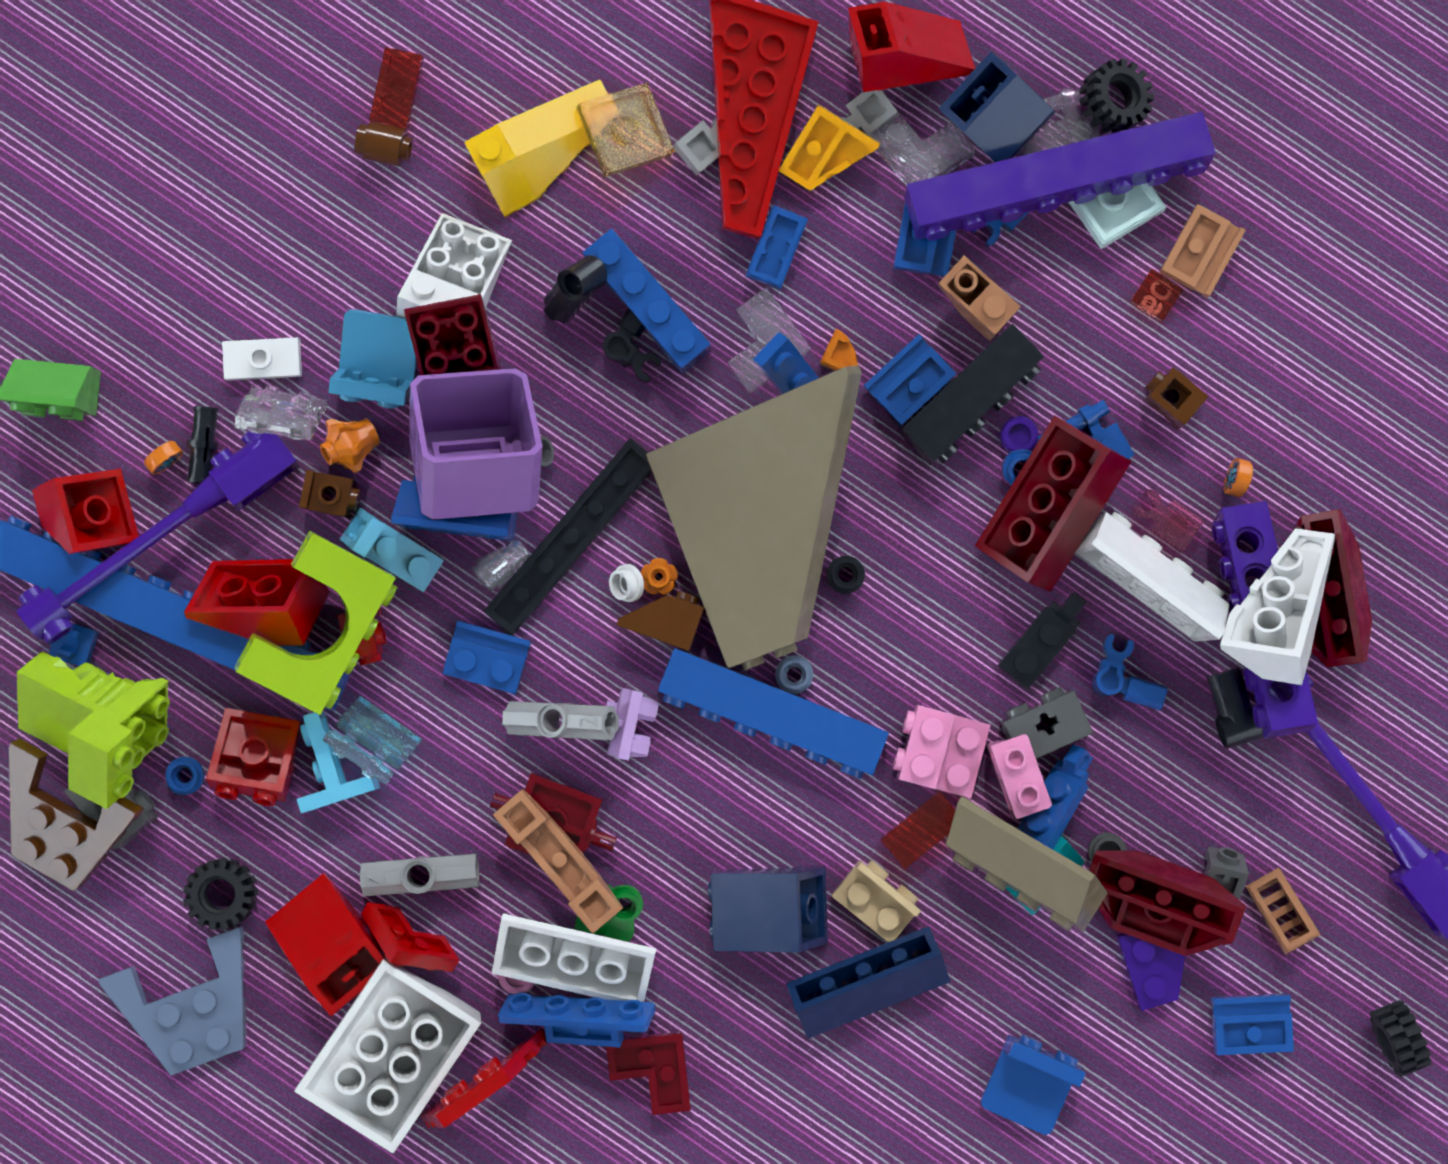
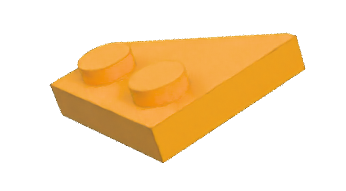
[779,104,881,191]

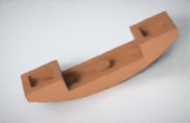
[493,789,623,934]

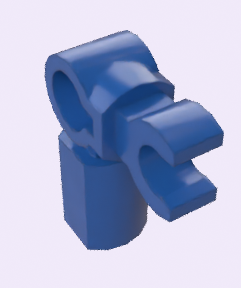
[1092,634,1168,711]

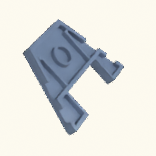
[98,926,247,1076]

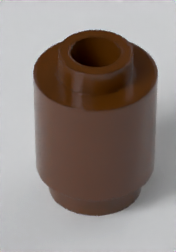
[354,122,413,167]

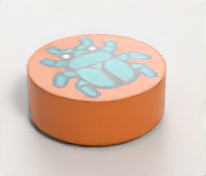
[144,441,183,475]
[1223,458,1253,498]

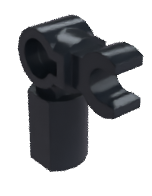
[603,308,662,383]

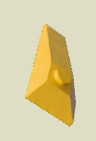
[464,80,618,218]

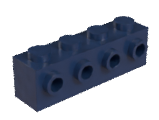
[786,926,951,1039]

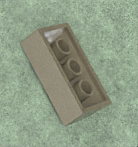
[946,796,1108,932]

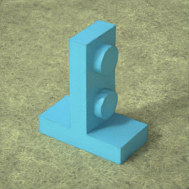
[340,507,444,592]
[297,711,380,814]

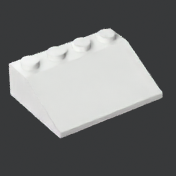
[1075,512,1230,642]
[294,959,481,1153]

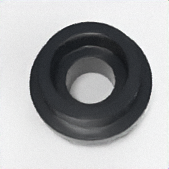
[827,556,865,594]

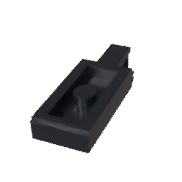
[997,592,1086,690]

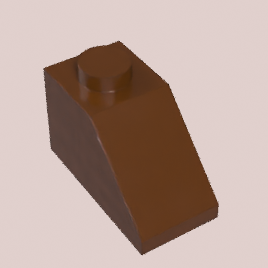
[617,591,705,651]

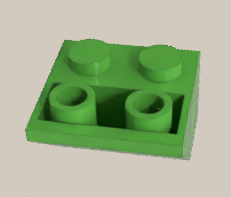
[0,359,101,421]

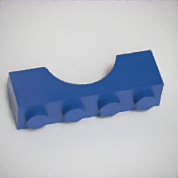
[582,228,711,375]

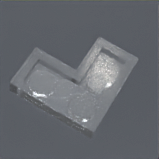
[869,115,976,186]
[727,287,811,395]

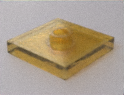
[576,83,675,177]

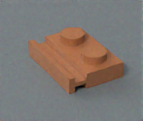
[1159,204,1246,298]

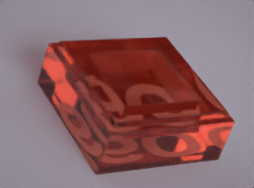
[1129,269,1183,323]

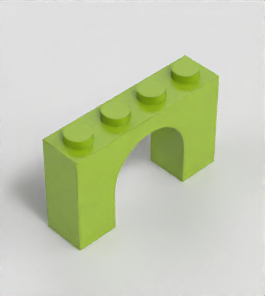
[234,530,397,715]

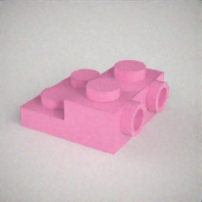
[892,705,991,798]

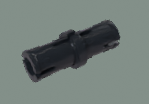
[186,406,219,484]

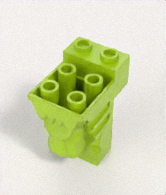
[17,651,170,809]

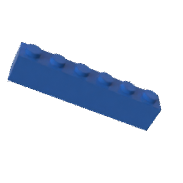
[658,648,889,779]

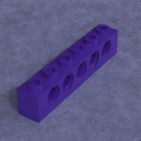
[1211,501,1318,739]

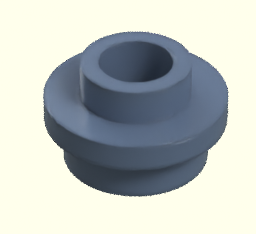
[775,656,813,694]

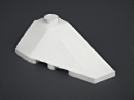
[1220,528,1335,685]

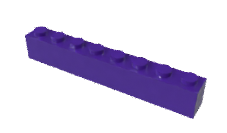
[904,111,1216,240]

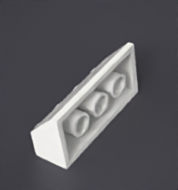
[492,914,656,1002]

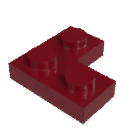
[606,1031,691,1115]

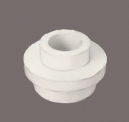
[609,564,644,602]

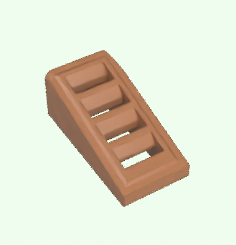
[1245,868,1321,955]

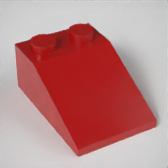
[184,559,330,646]

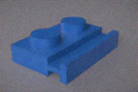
[893,202,956,278]
[863,334,957,427]
[442,621,532,694]
[1211,993,1294,1055]

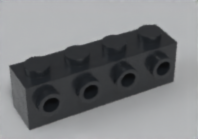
[899,323,1045,465]

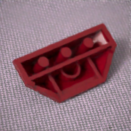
[1290,509,1372,667]
[1089,850,1246,956]

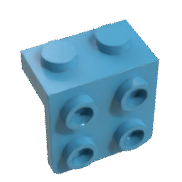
[328,309,417,408]

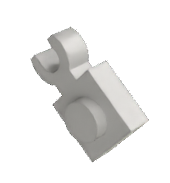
[840,90,900,137]
[672,117,718,176]

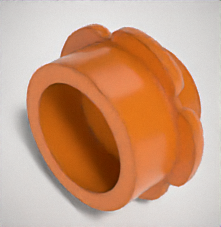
[640,558,678,595]

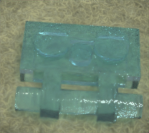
[323,696,422,785]

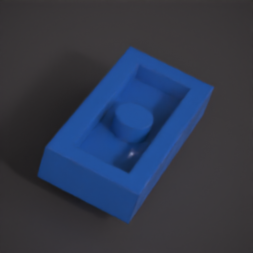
[753,332,819,395]

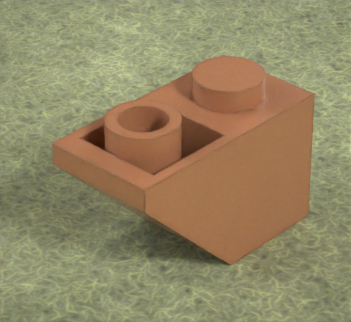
[938,255,1021,341]

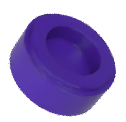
[999,416,1039,453]

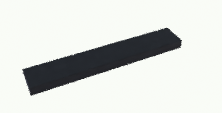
[483,438,652,636]

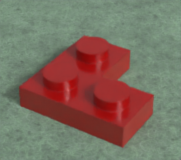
[361,902,460,972]

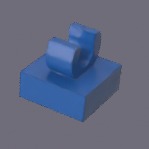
[49,623,100,666]

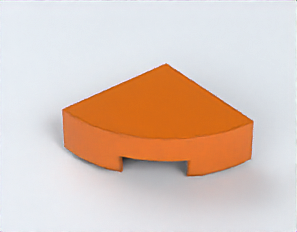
[820,329,858,371]

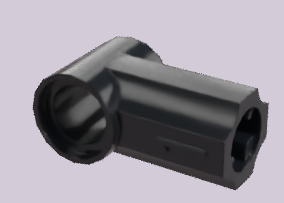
[543,255,607,324]
[1206,668,1264,749]

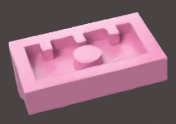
[986,734,1052,819]

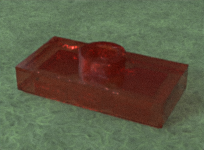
[369,47,424,131]
[880,791,956,869]

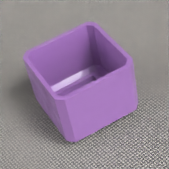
[409,368,543,519]

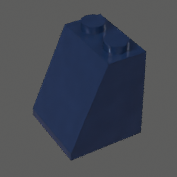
[708,867,828,953]

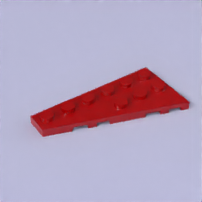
[709,0,819,239]

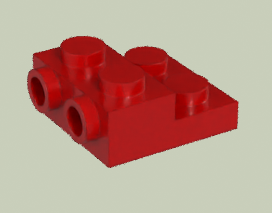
[206,708,301,807]

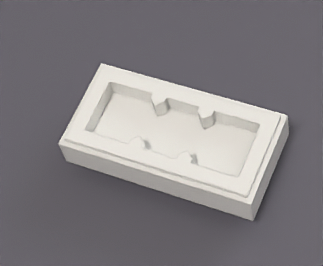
[222,337,302,381]

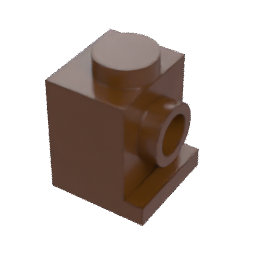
[1144,367,1209,429]
[299,470,361,519]

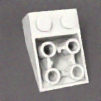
[396,213,512,318]

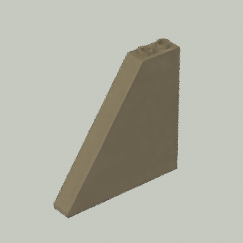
[646,366,862,671]

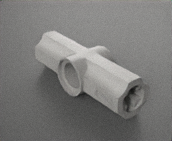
[502,701,619,740]
[360,853,480,896]

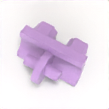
[606,688,659,761]

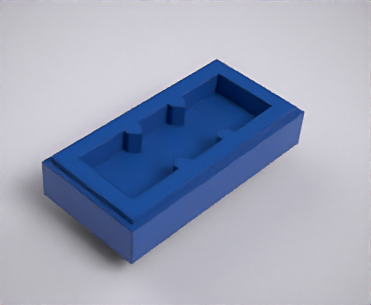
[745,205,808,290]

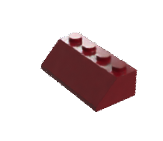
[975,415,1132,592]

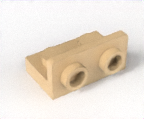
[831,860,921,942]

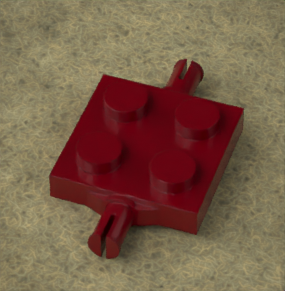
[490,773,617,855]

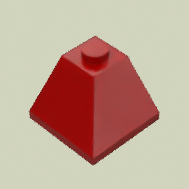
[32,468,139,554]

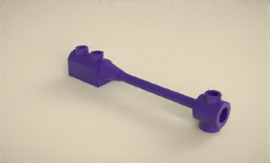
[16,426,299,645]
[1254,674,1448,939]

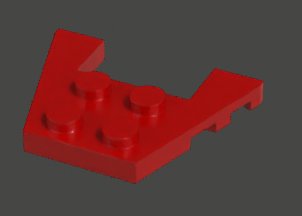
[419,1028,548,1128]

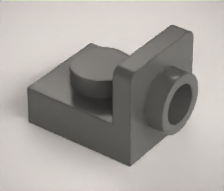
[1204,847,1249,899]

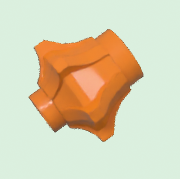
[320,418,380,474]

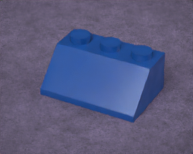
[391,475,518,542]

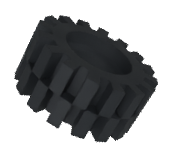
[1079,59,1154,133]
[183,858,258,930]
[1370,1000,1431,1077]

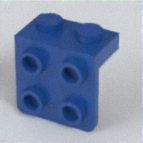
[981,1034,1086,1135]

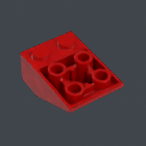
[848,2,975,93]
[265,872,388,1016]

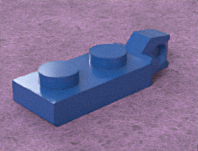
[1017,744,1093,850]

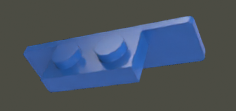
[498,993,656,1047]

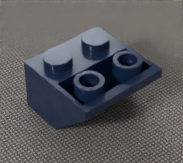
[938,51,1055,162]

